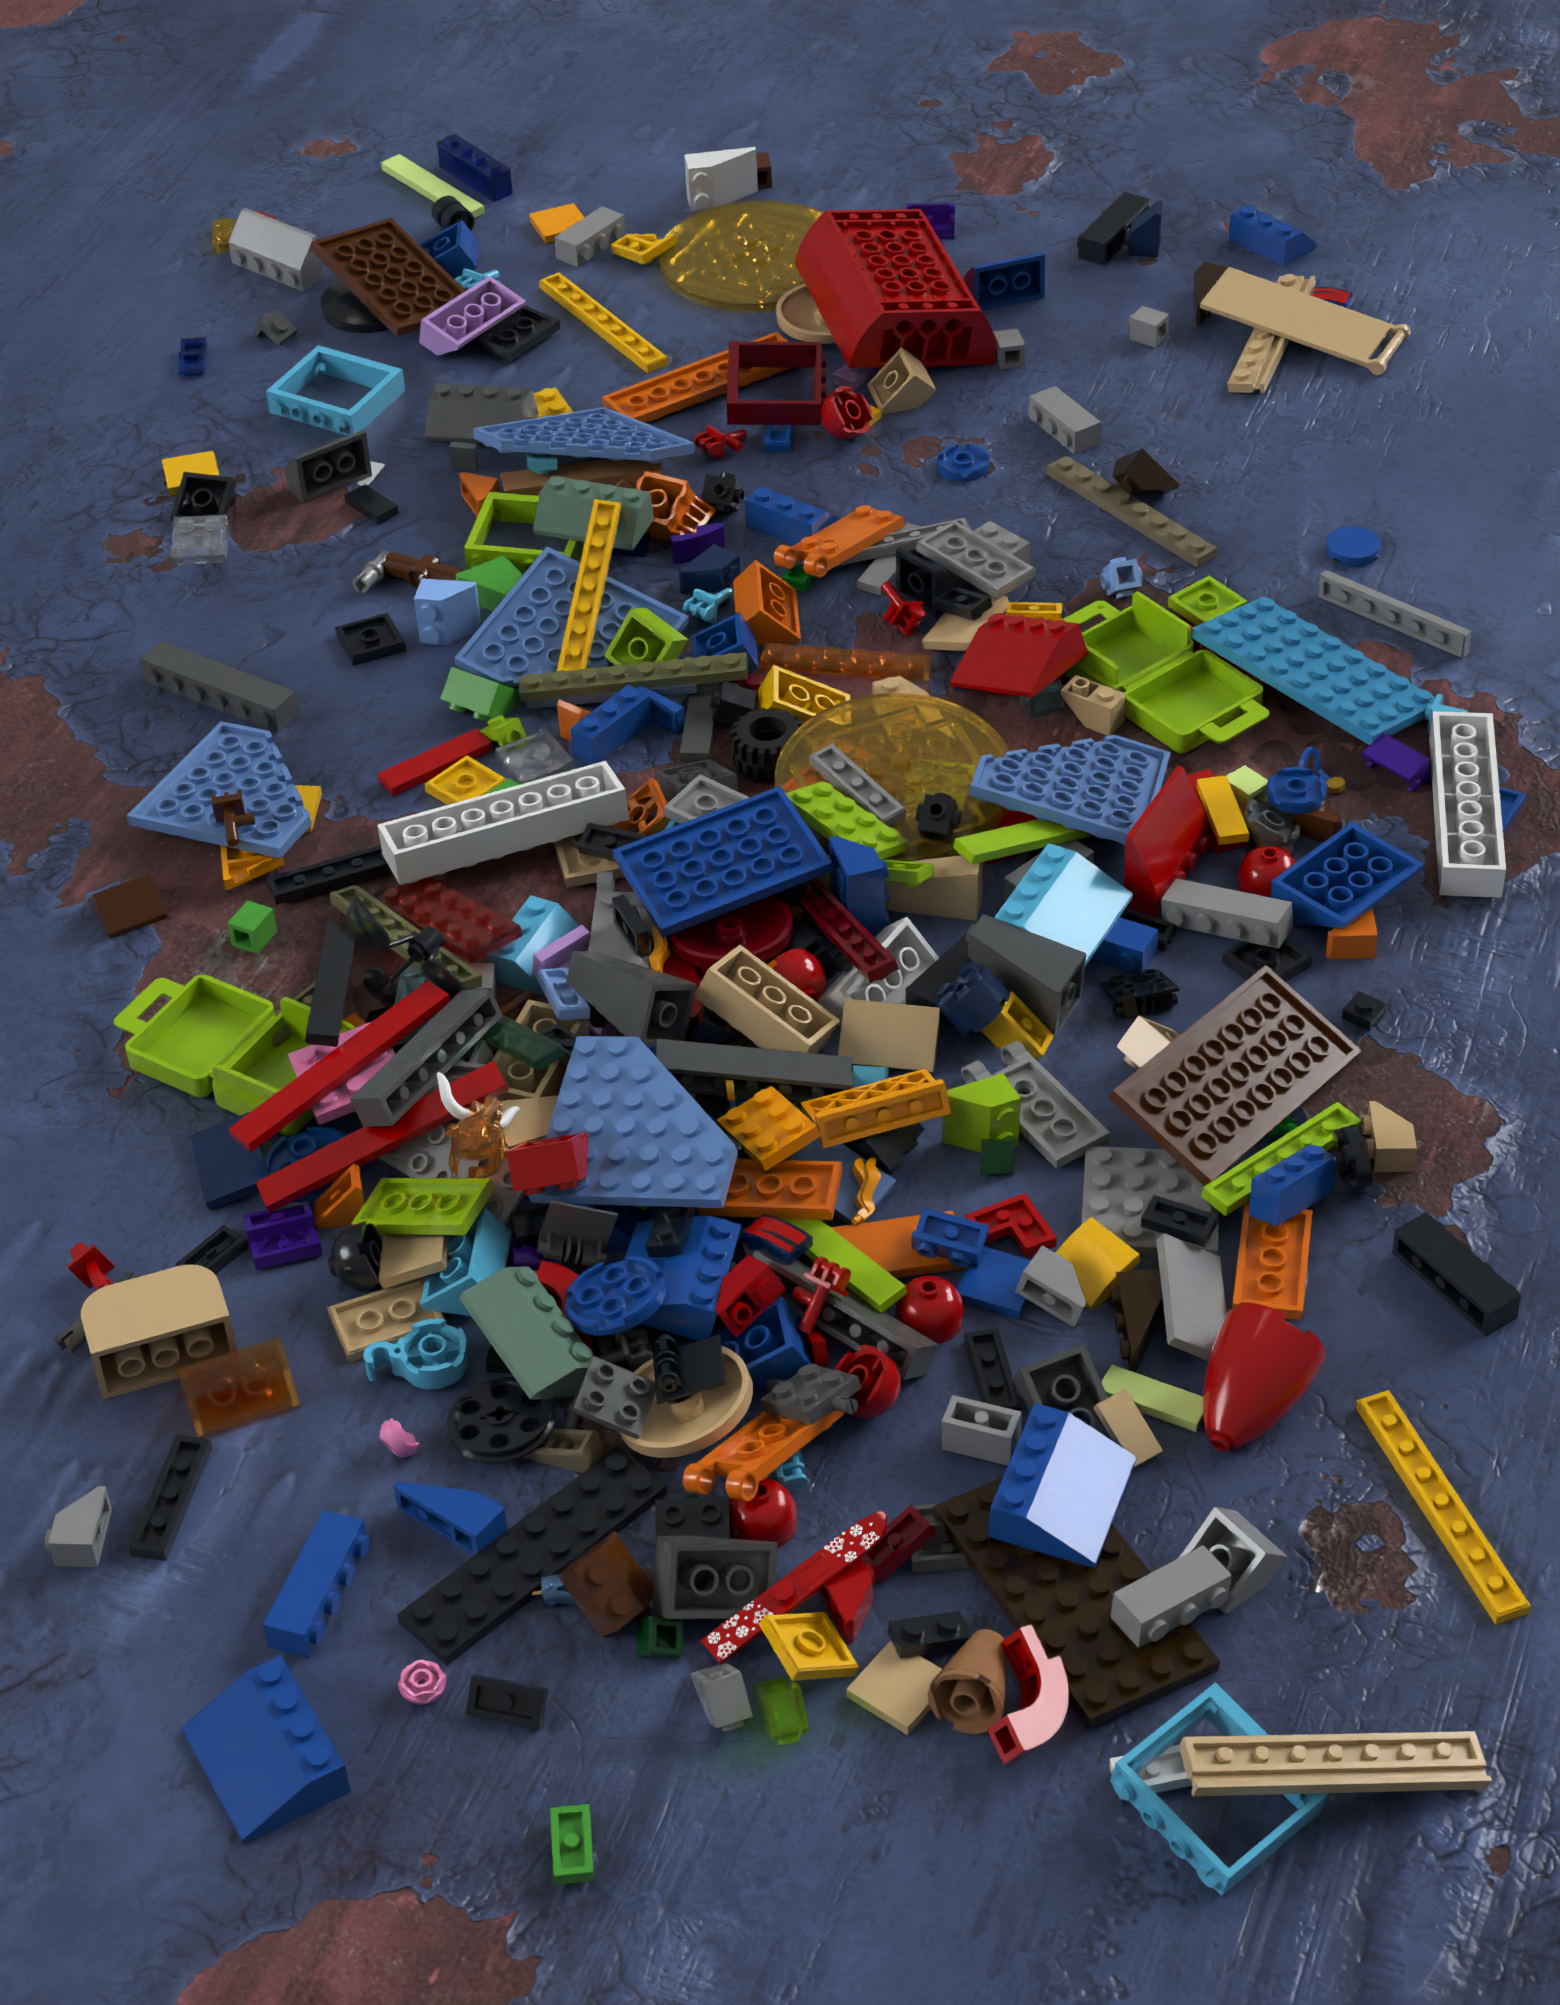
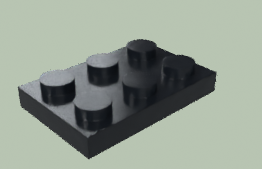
[473,306,561,362]

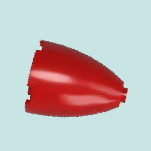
[1203,1302,1326,1452]

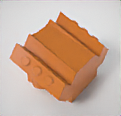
[636,471,716,541]

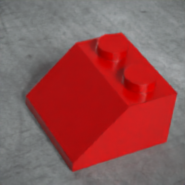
[506,1132,588,1195]

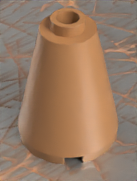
[928,1629,1007,1734]

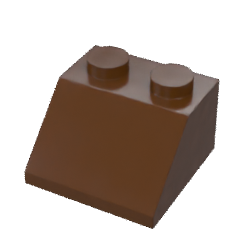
[557,1531,654,1637]

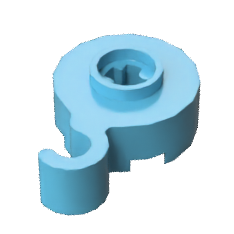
[363,1319,470,1390]

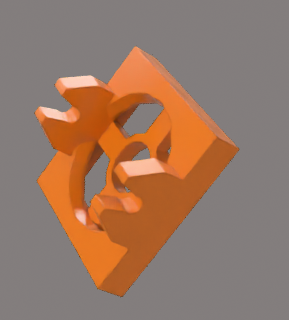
[613,777,671,836]

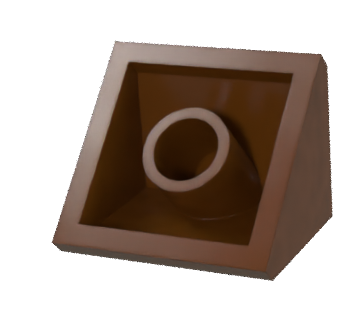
[87,874,167,939]

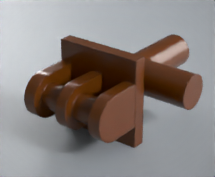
[211,790,256,847]

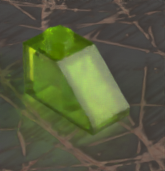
[752,1675,810,1745]

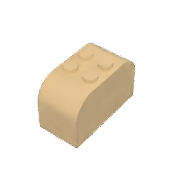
[81,1265,239,1400]

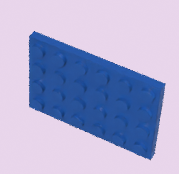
[612,786,833,938]

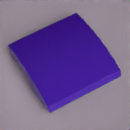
[242,1200,323,1270]

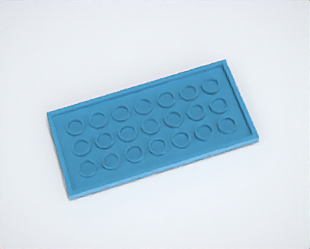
[1191,597,1436,745]

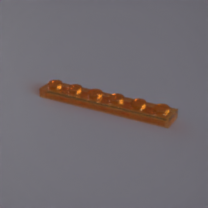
[760,643,933,682]

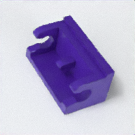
[906,203,955,239]
[1362,733,1431,792]

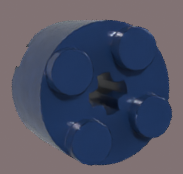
[935,961,1010,1037]

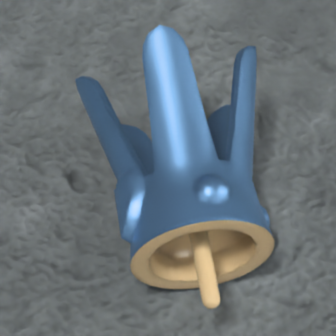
[532,1574,577,1607]

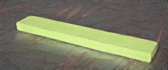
[381,154,485,218]

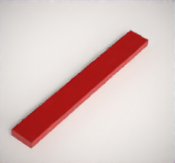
[228,980,451,1152]
[256,1060,509,1213]

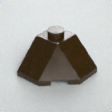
[1112,448,1180,495]

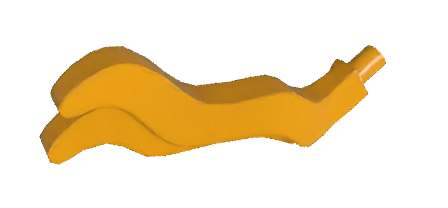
[649,926,671,973]
[851,1157,881,1225]

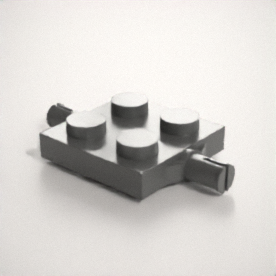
[760,1364,862,1425]

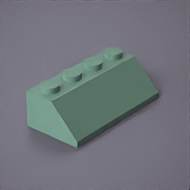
[533,476,654,551]
[459,1266,593,1400]

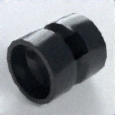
[432,195,475,231]

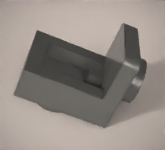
[254,309,298,347]

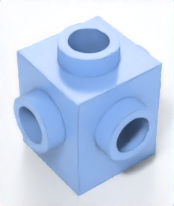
[1100,557,1143,599]

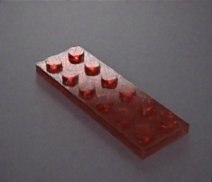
[376,876,523,963]

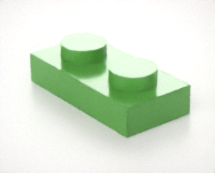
[550,1804,595,1885]

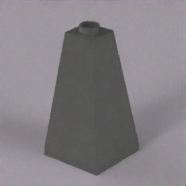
[965,914,1087,1038]
[566,951,697,1047]

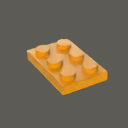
[717,1086,821,1171]

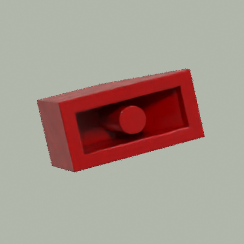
[818,1558,876,1645]

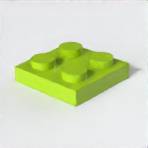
[1168,575,1248,626]

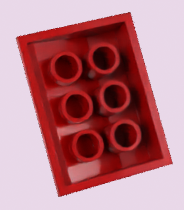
[950,613,1088,698]
[1124,766,1211,918]

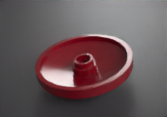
[668,895,793,969]

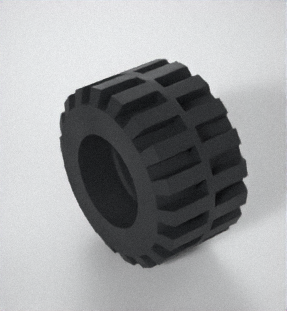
[731,708,805,782]

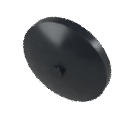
[321,280,389,333]

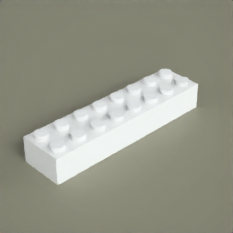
[1429,711,1506,898]
[377,761,629,885]

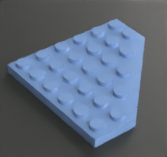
[473,407,695,463]
[454,547,688,688]
[126,721,312,858]
[968,735,1171,846]
[528,1036,738,1208]

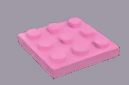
[288,1021,395,1125]

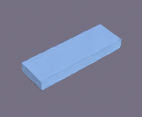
[537,968,590,1020]

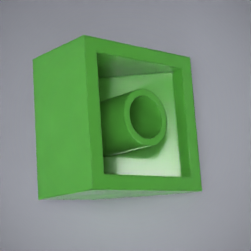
[440,667,520,722]

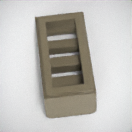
[523,1427,604,1473]

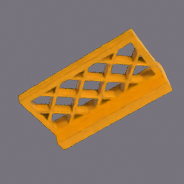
[800,1068,951,1149]

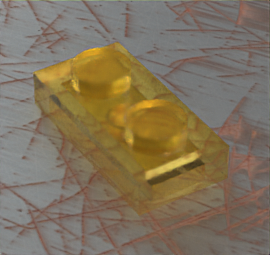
[212,218,236,254]

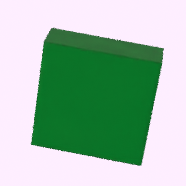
[781,564,816,592]

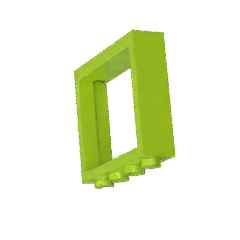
[464,492,585,575]

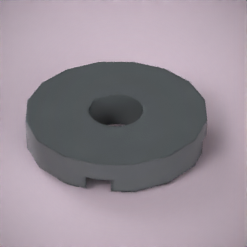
[1242,800,1300,847]

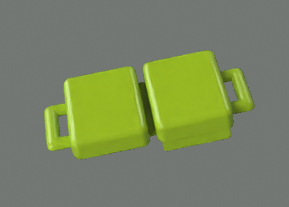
[1062,591,1270,754]
[114,974,355,1136]

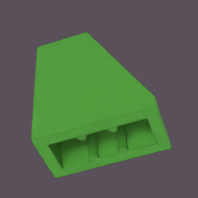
[455,555,523,611]

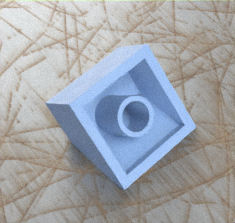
[414,579,481,645]

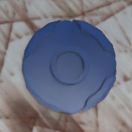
[937,444,990,482]
[1326,526,1381,567]
[1266,767,1328,814]

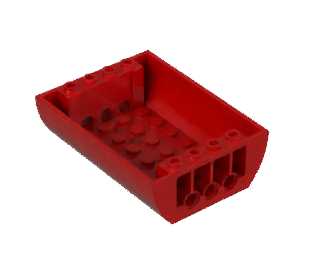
[795,209,996,369]

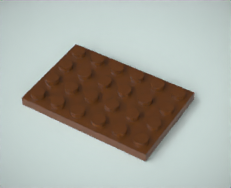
[310,218,465,337]

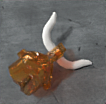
[437,1072,520,1178]

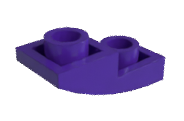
[671,523,725,564]

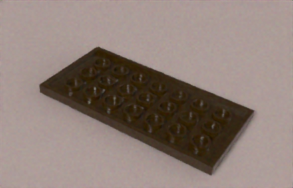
[932,1477,1220,1729]

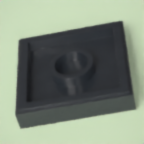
[335,613,406,666]
[1222,939,1312,982]

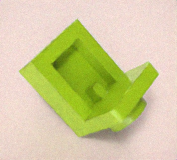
[480,715,529,756]

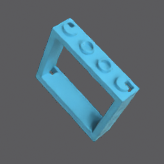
[266,345,405,436]
[1110,1682,1329,1896]

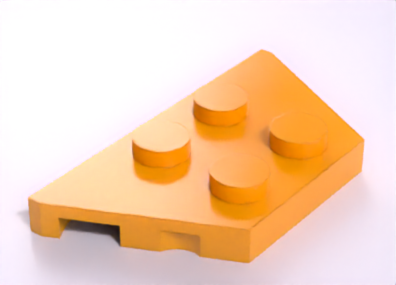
[220,845,284,890]

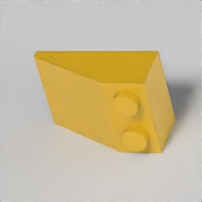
[758,665,851,735]

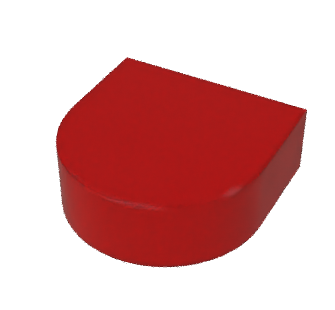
[805,1329,829,1368]

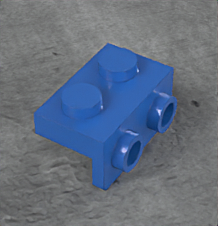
[911,1207,989,1267]

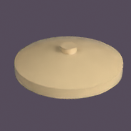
[776,284,836,344]
[619,1346,753,1458]

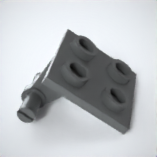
[562,1356,656,1440]

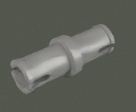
[352,551,389,593]

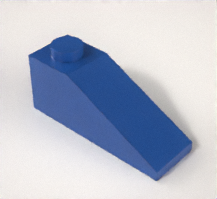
[393,1481,508,1556]

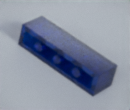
[437,134,513,202]

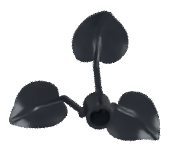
[346,896,474,1007]

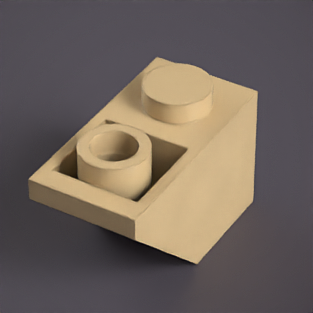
[1061,675,1126,736]
[1362,1101,1417,1172]

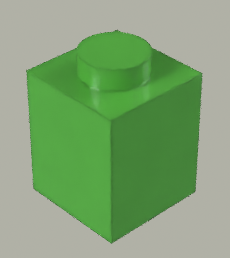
[227,900,278,954]

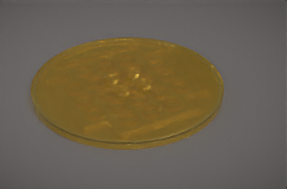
[659,200,824,312]
[775,693,1009,861]

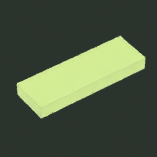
[1102,1364,1204,1432]

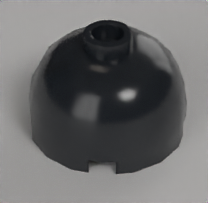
[328,1221,383,1291]

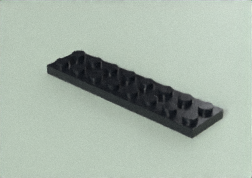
[397,1446,668,1666]

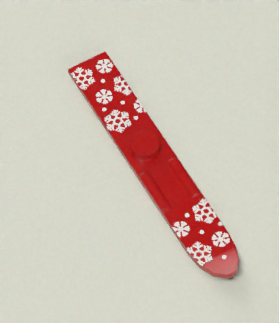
[700,1511,888,1665]

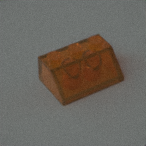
[175,1336,300,1437]

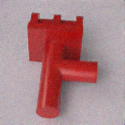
[693,425,747,460]
[881,581,926,637]
[67,1243,115,1290]
[792,1257,851,1334]

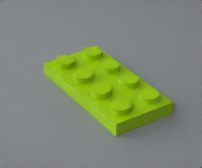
[786,781,909,860]
[351,1178,495,1235]

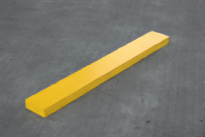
[539,272,669,373]
[556,499,621,672]
[1356,1390,1531,1625]

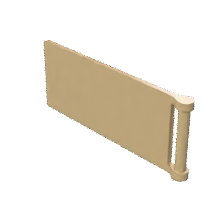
[1200,267,1411,376]

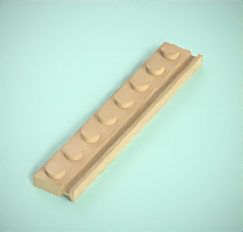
[1227,274,1316,393]
[1179,1731,1492,1796]

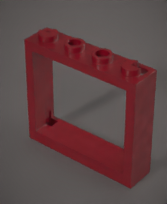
[727,341,827,425]

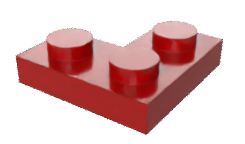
[965,1193,1057,1258]

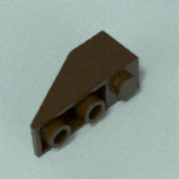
[1193,262,1228,327]
[1110,1269,1163,1373]

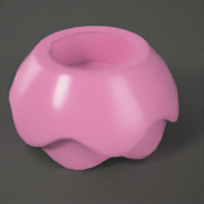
[379,1418,420,1458]
[398,1660,446,1705]

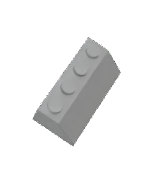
[228,208,323,291]

